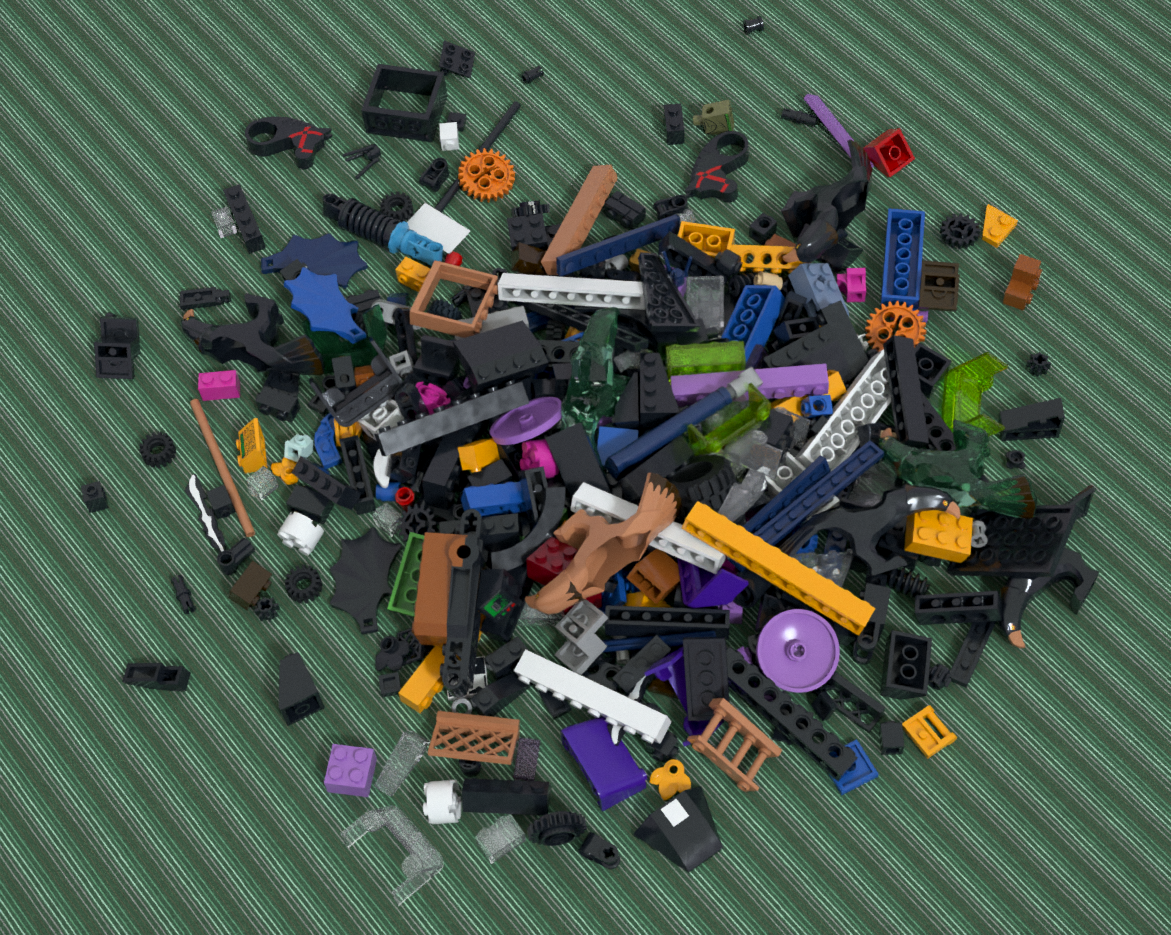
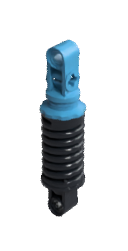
[322,194,443,266]

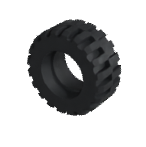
[665,454,738,519]

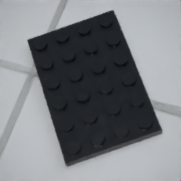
[946,505,1079,577]

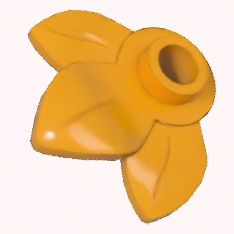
[271,457,299,485]
[650,759,691,801]

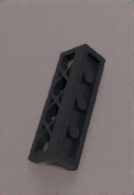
[811,672,885,733]

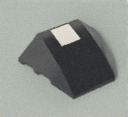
[633,786,723,873]

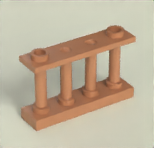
[687,698,782,792]

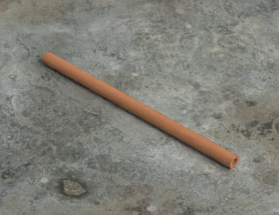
[190,399,255,538]

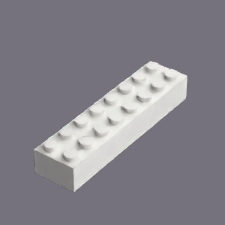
[795,349,891,471]

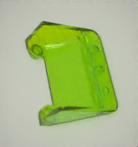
[688,383,771,456]

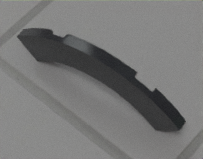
[489,487,565,571]

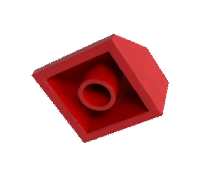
[863,128,915,178]

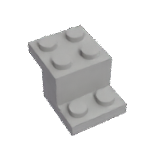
[555,600,608,675]

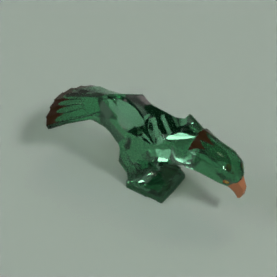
[878,419,1037,519]

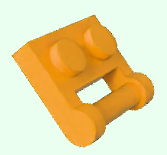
[902,705,957,759]

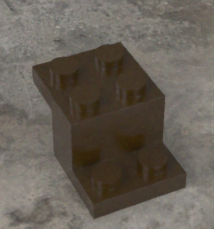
[919,260,960,312]

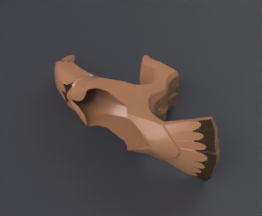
[525,473,682,615]

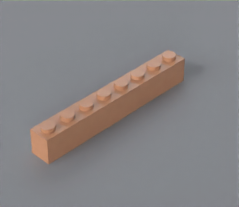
[541,165,618,275]

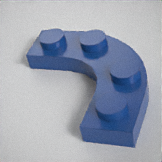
[314,413,342,469]

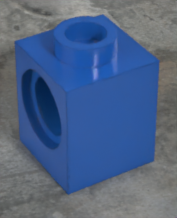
[801,395,833,420]

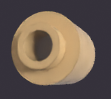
[753,272,783,290]

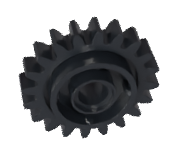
[527,811,587,846]

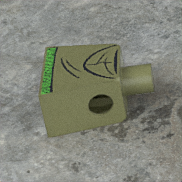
[693,100,735,135]

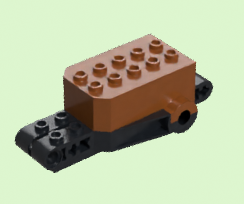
[412,509,489,698]

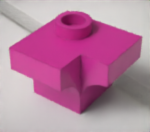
[836,268,866,302]

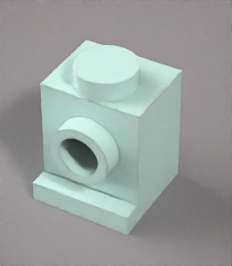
[284,434,313,462]

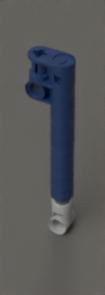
[605,367,763,479]

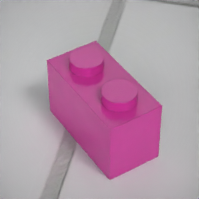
[198,370,240,401]

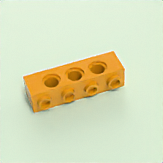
[731,245,806,274]

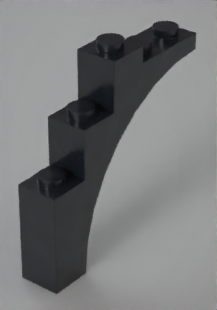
[575,305,677,358]

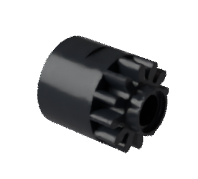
[733,568,772,608]

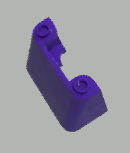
[560,716,648,812]

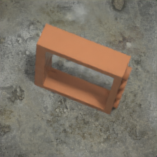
[410,260,498,338]

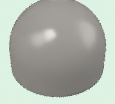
[451,697,472,714]

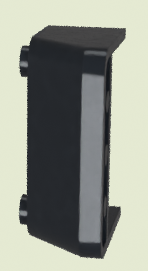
[309,336,403,427]

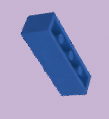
[461,482,527,517]

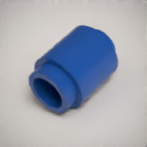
[376,482,404,501]

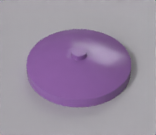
[490,397,564,445]
[756,609,840,693]

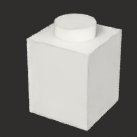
[439,122,459,151]

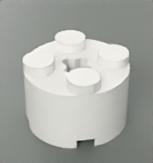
[277,512,324,556]
[423,780,461,824]

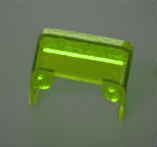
[941,352,1008,440]

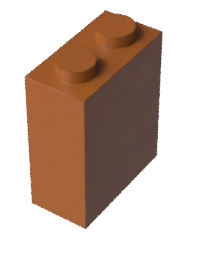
[626,548,681,605]

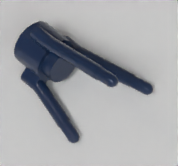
[662,251,692,287]

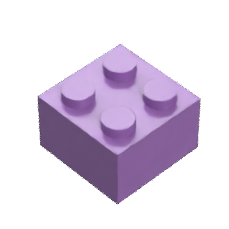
[324,744,377,797]

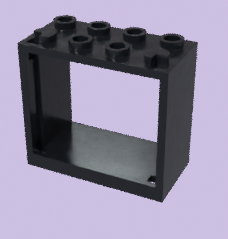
[361,64,448,142]

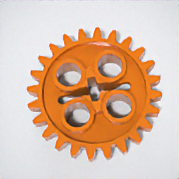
[458,148,515,203]
[865,301,926,352]

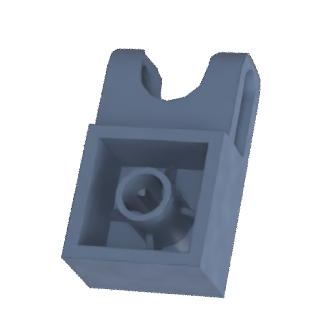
[788,263,849,325]

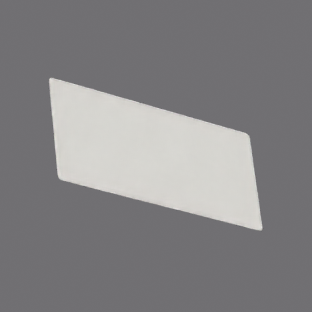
[407,203,470,254]

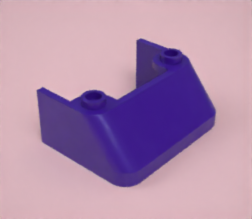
[677,557,748,608]
[644,647,725,747]

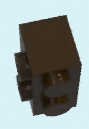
[511,242,547,276]
[228,561,272,610]

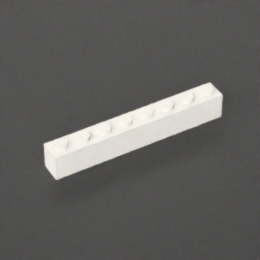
[498,273,645,310]
[570,482,726,574]
[514,649,672,744]

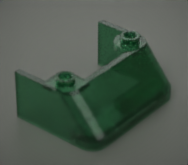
[302,304,387,374]

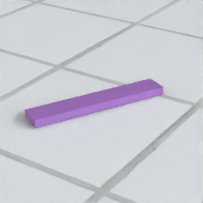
[804,94,874,168]

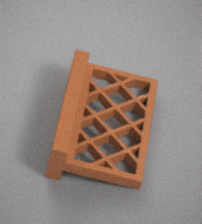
[428,711,520,765]

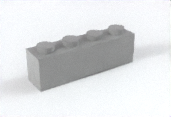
[454,306,529,341]

